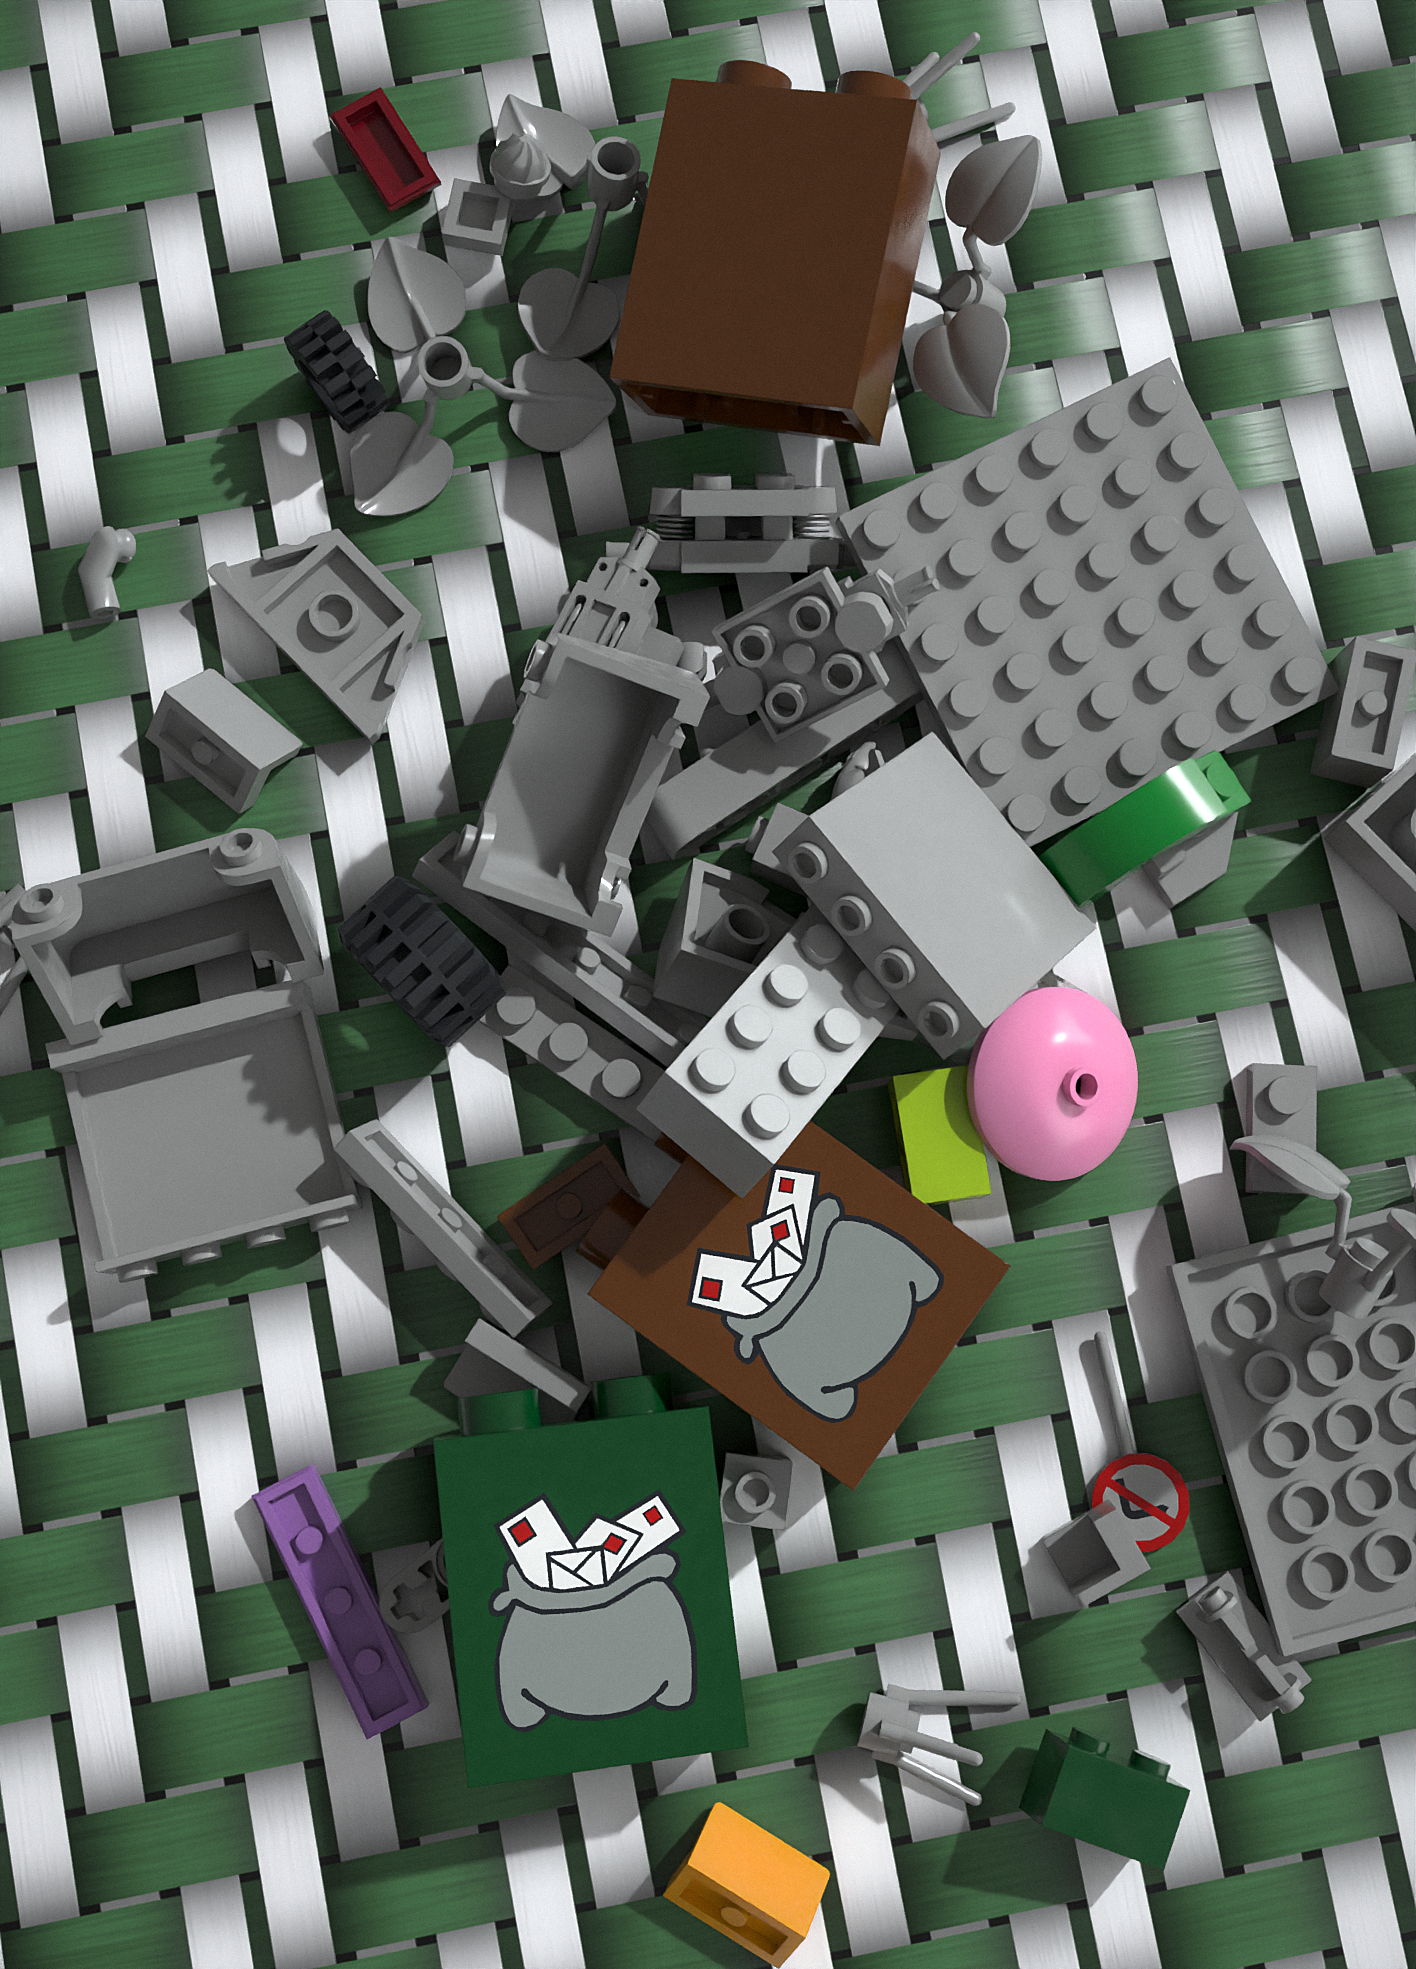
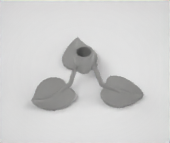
[496,94,649,361]
[912,135,1042,418]
[349,237,616,517]
[1229,1135,1416,1319]

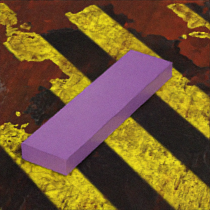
[252,1464,430,1739]

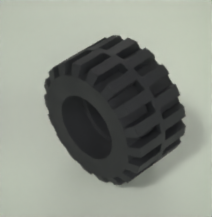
[337,875,506,1047]

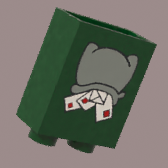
[433,1372,749,1788]

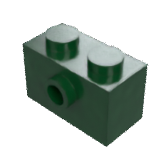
[1019,1727,1191,1871]

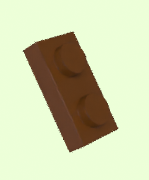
[497,1143,641,1270]

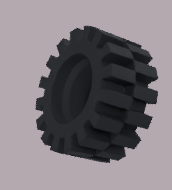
[283,310,390,434]

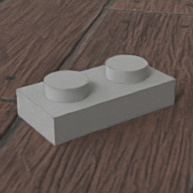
[1245,1063,1317,1196]

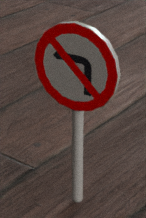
[1091,1331,1190,1552]

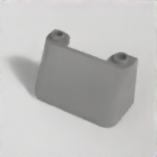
[453,632,710,937]
[11,828,325,1046]

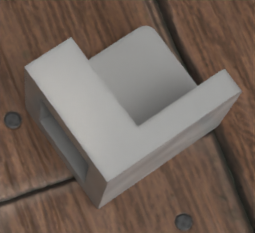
[1043,1499,1151,1608]

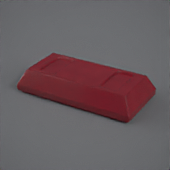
[329,87,442,213]

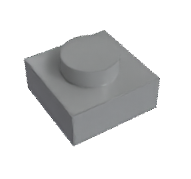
[442,178,515,256]

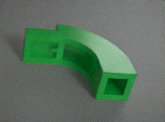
[1038,750,1251,909]

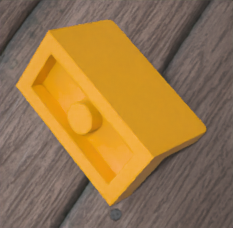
[663,1802,830,1969]

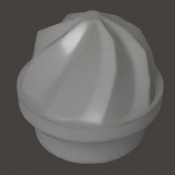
[490,133,551,200]

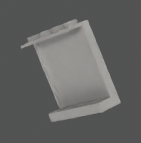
[772,731,1096,1060]
[45,980,363,1283]

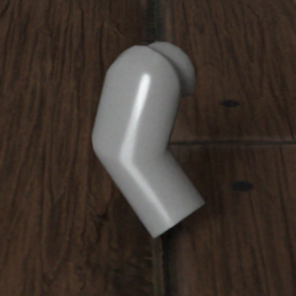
[78,526,136,619]

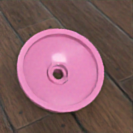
[967,987,1138,1181]

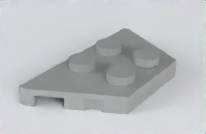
[207,528,425,745]

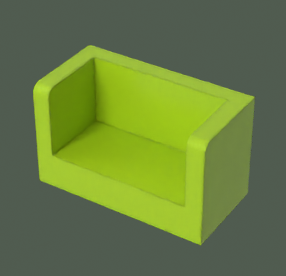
[887,1065,992,1206]

